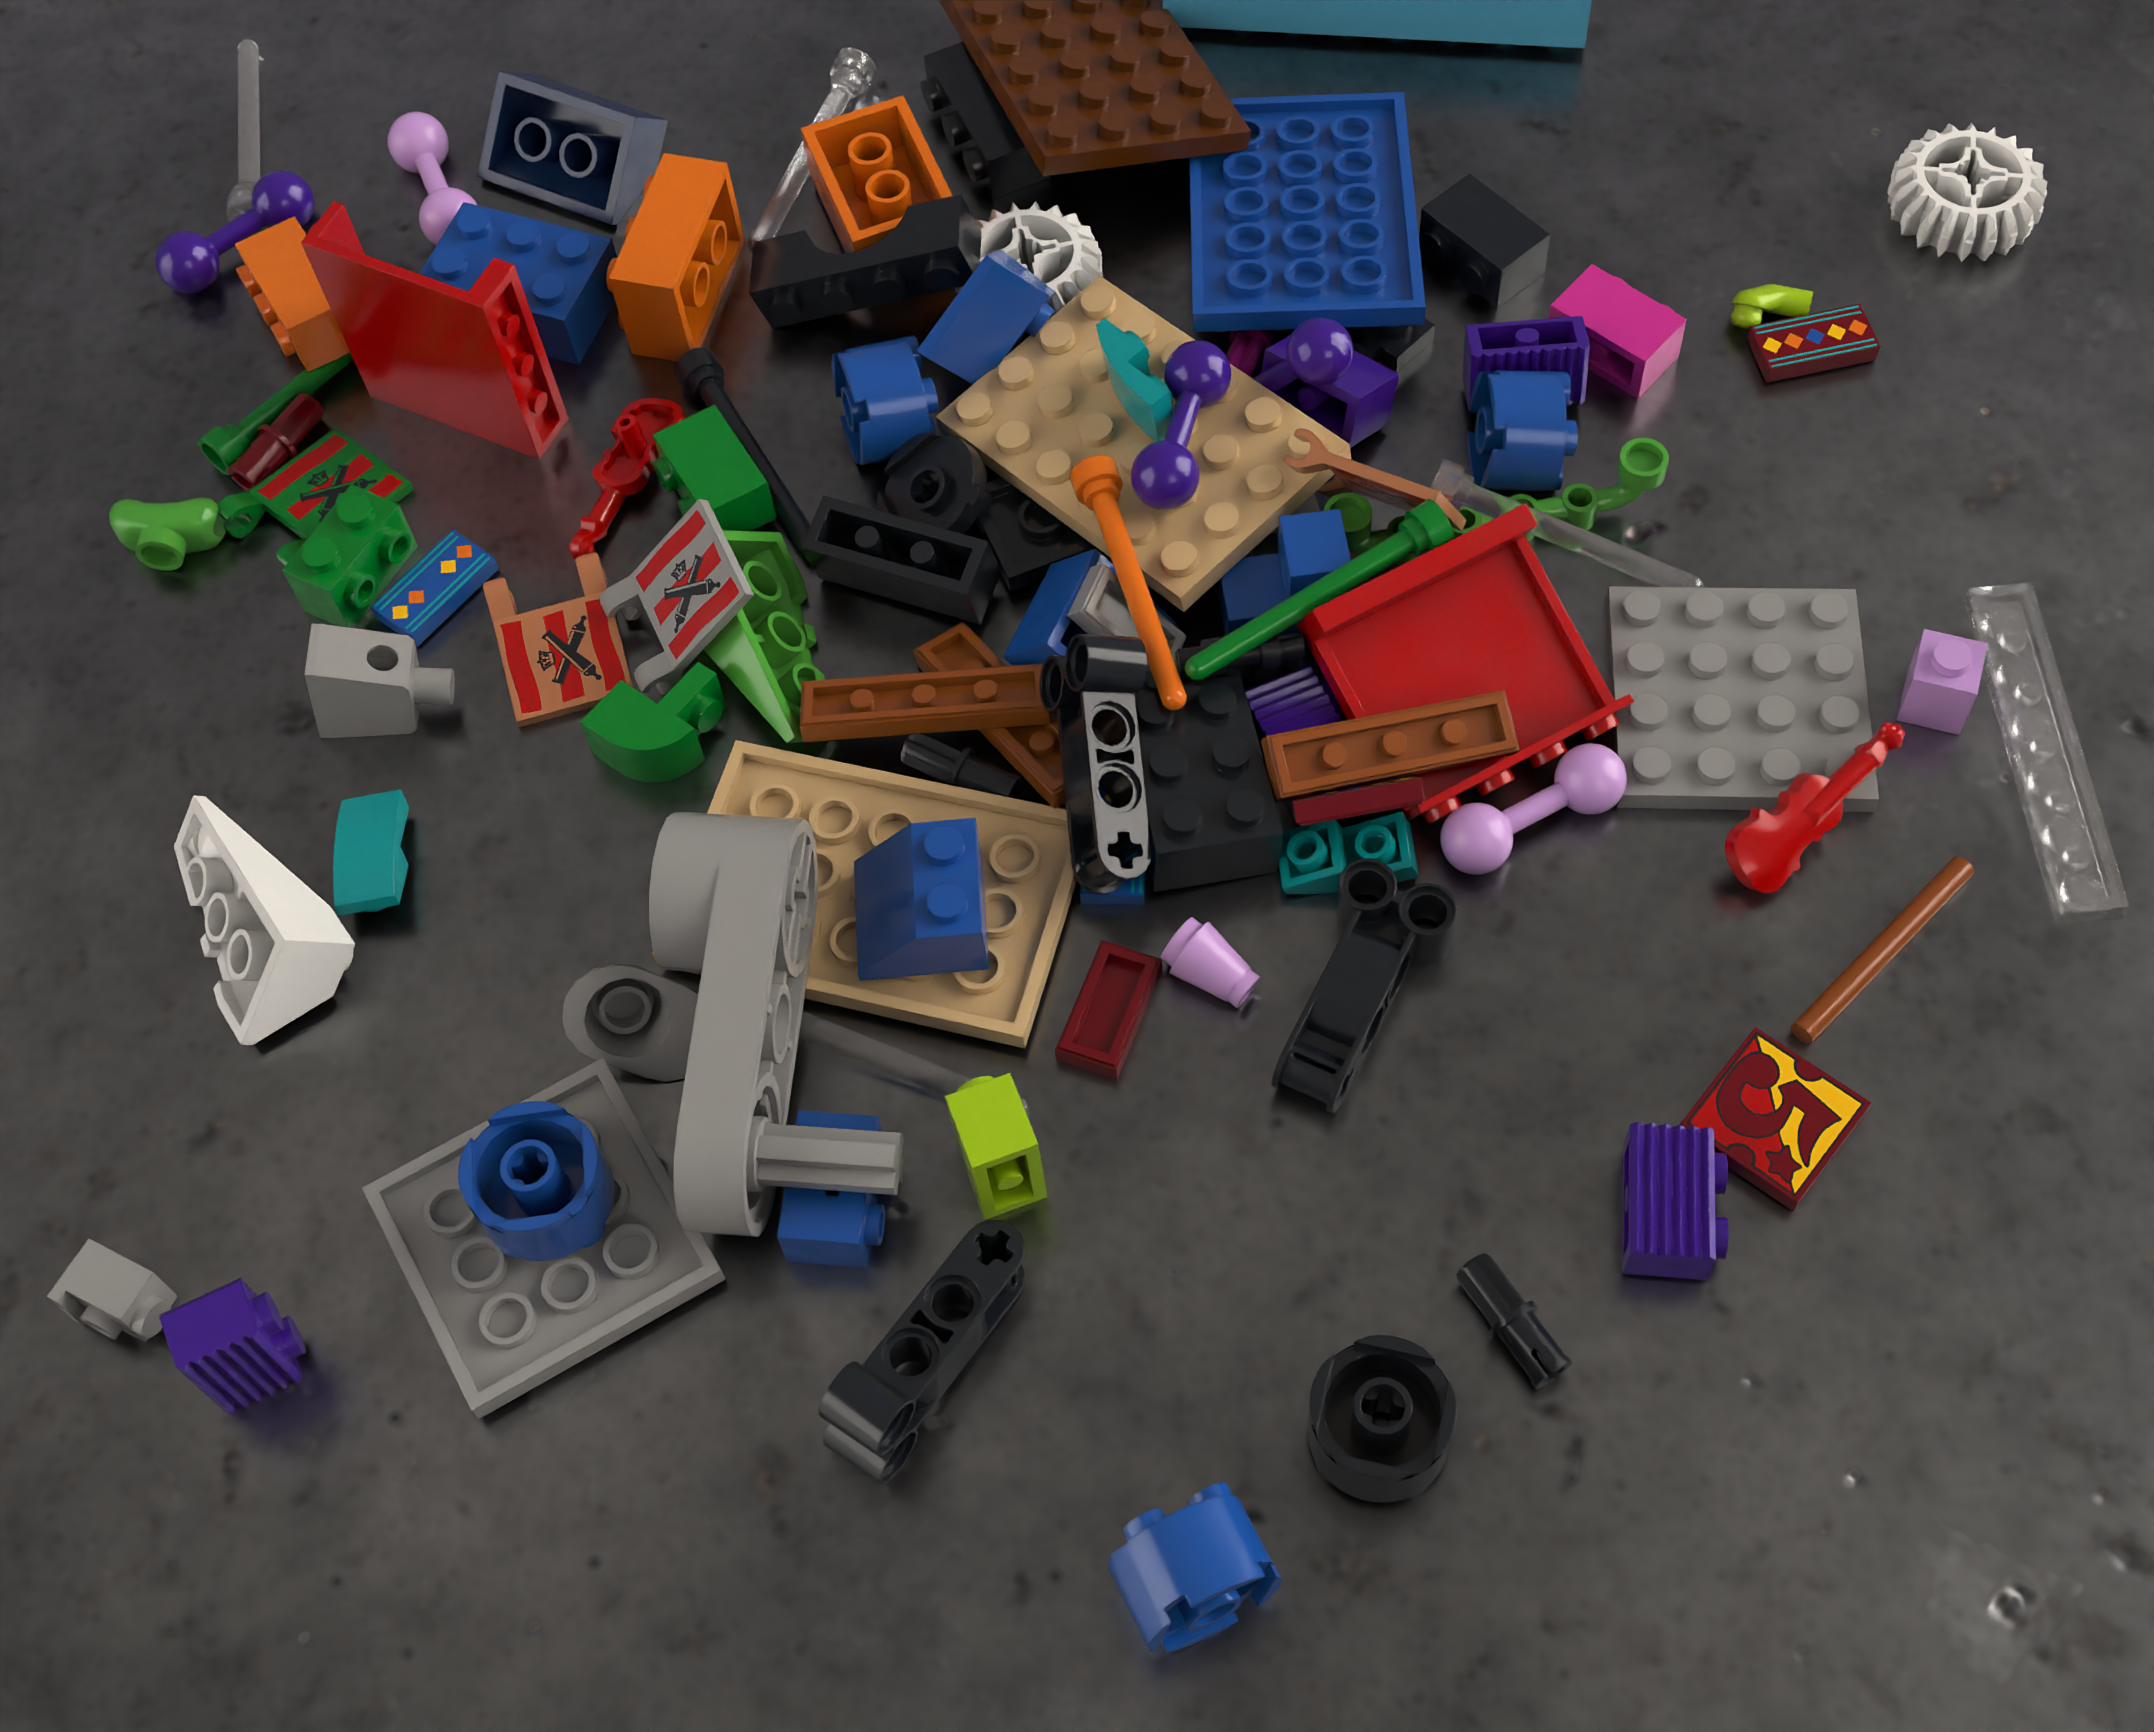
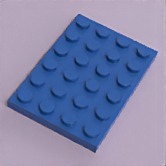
[1190,92,1426,332]

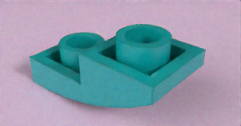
[1096,318,1173,442]
[333,789,409,916]
[1279,811,1419,894]

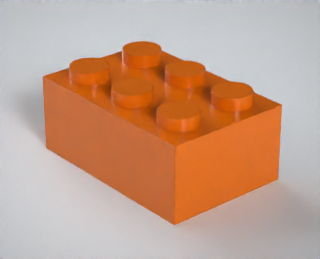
[801,95,953,254]
[606,153,746,361]

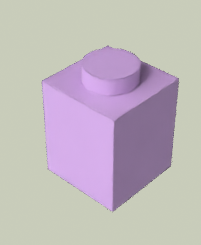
[1896,629,1988,735]

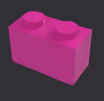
[1548,264,1687,399]

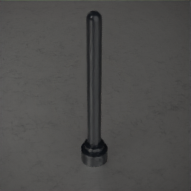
[673,347,810,560]

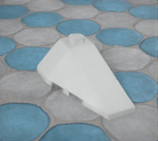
[174,795,355,1045]

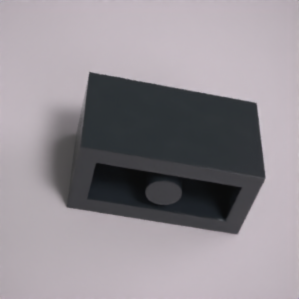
[1419,173,1550,308]

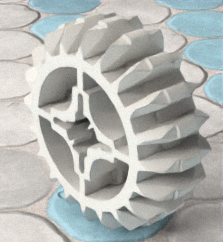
[1887,123,2048,262]
[955,201,1103,341]

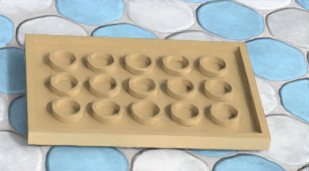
[936,276,1351,612]
[652,740,1077,1048]

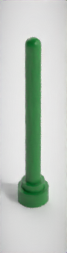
[197,353,354,476]
[1185,499,1455,681]

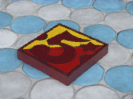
[1680,1027,1871,1211]

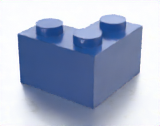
[1218,509,1352,645]

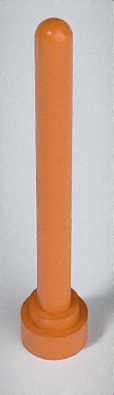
[1070,455,1187,710]

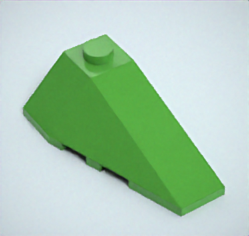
[704,530,830,743]

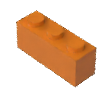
[235,216,350,372]

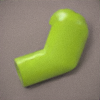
[1730,284,1813,329]

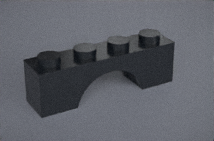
[749,194,982,329]

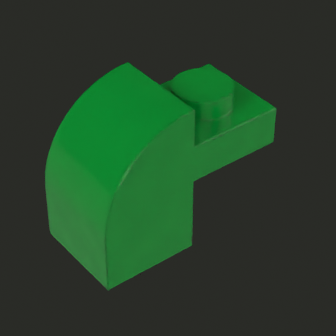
[580,662,727,782]

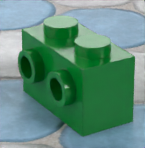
[652,404,777,531]
[282,484,418,628]

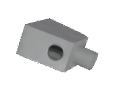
[304,623,455,738]

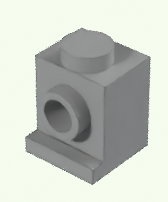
[47,1239,178,1343]

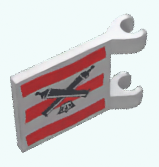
[600,499,754,695]

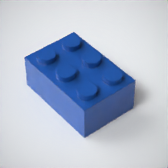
[419,202,617,365]

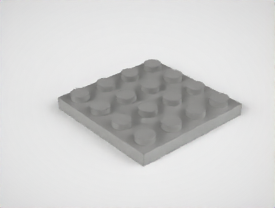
[1606,586,1879,812]
[362,1058,726,1419]

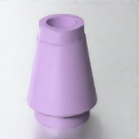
[1161,917,1261,1008]

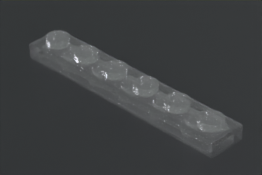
[1964,582,2130,924]

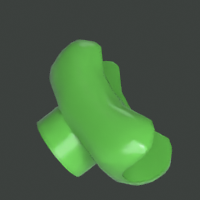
[109,497,226,571]

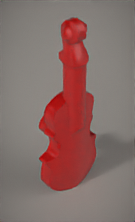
[568,398,686,560]
[1725,722,1905,893]

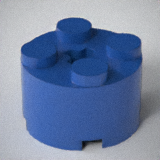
[832,335,939,466]
[1467,370,1578,491]
[458,1101,615,1261]
[1108,1482,1282,1653]

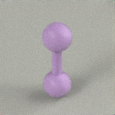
[387,112,477,245]
[1440,743,1627,875]

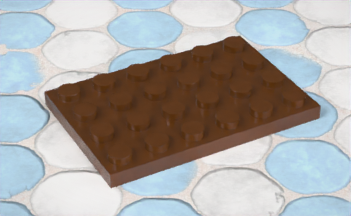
[939,0,1251,176]

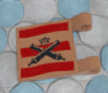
[1283,428,1467,531]
[483,553,634,727]

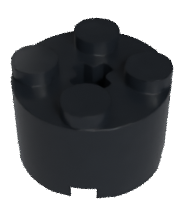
[1308,1335,1457,1503]

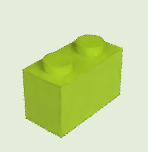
[945,1073,1047,1220]

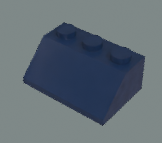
[477,71,668,225]

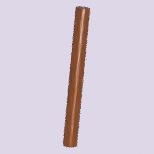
[1790,856,1974,1044]

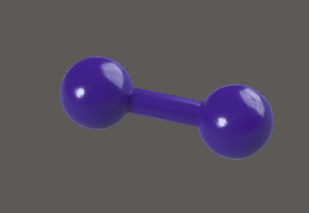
[155,170,315,294]
[1252,317,1354,393]
[1131,340,1231,510]

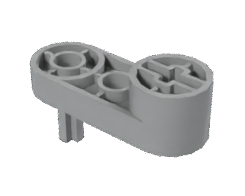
[649,812,905,1237]

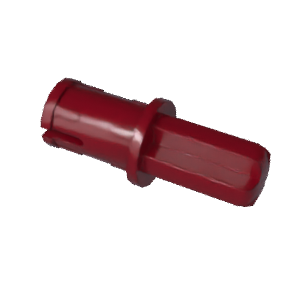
[227,393,324,491]

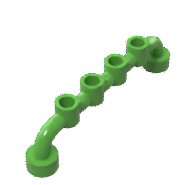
[1324,438,1669,566]

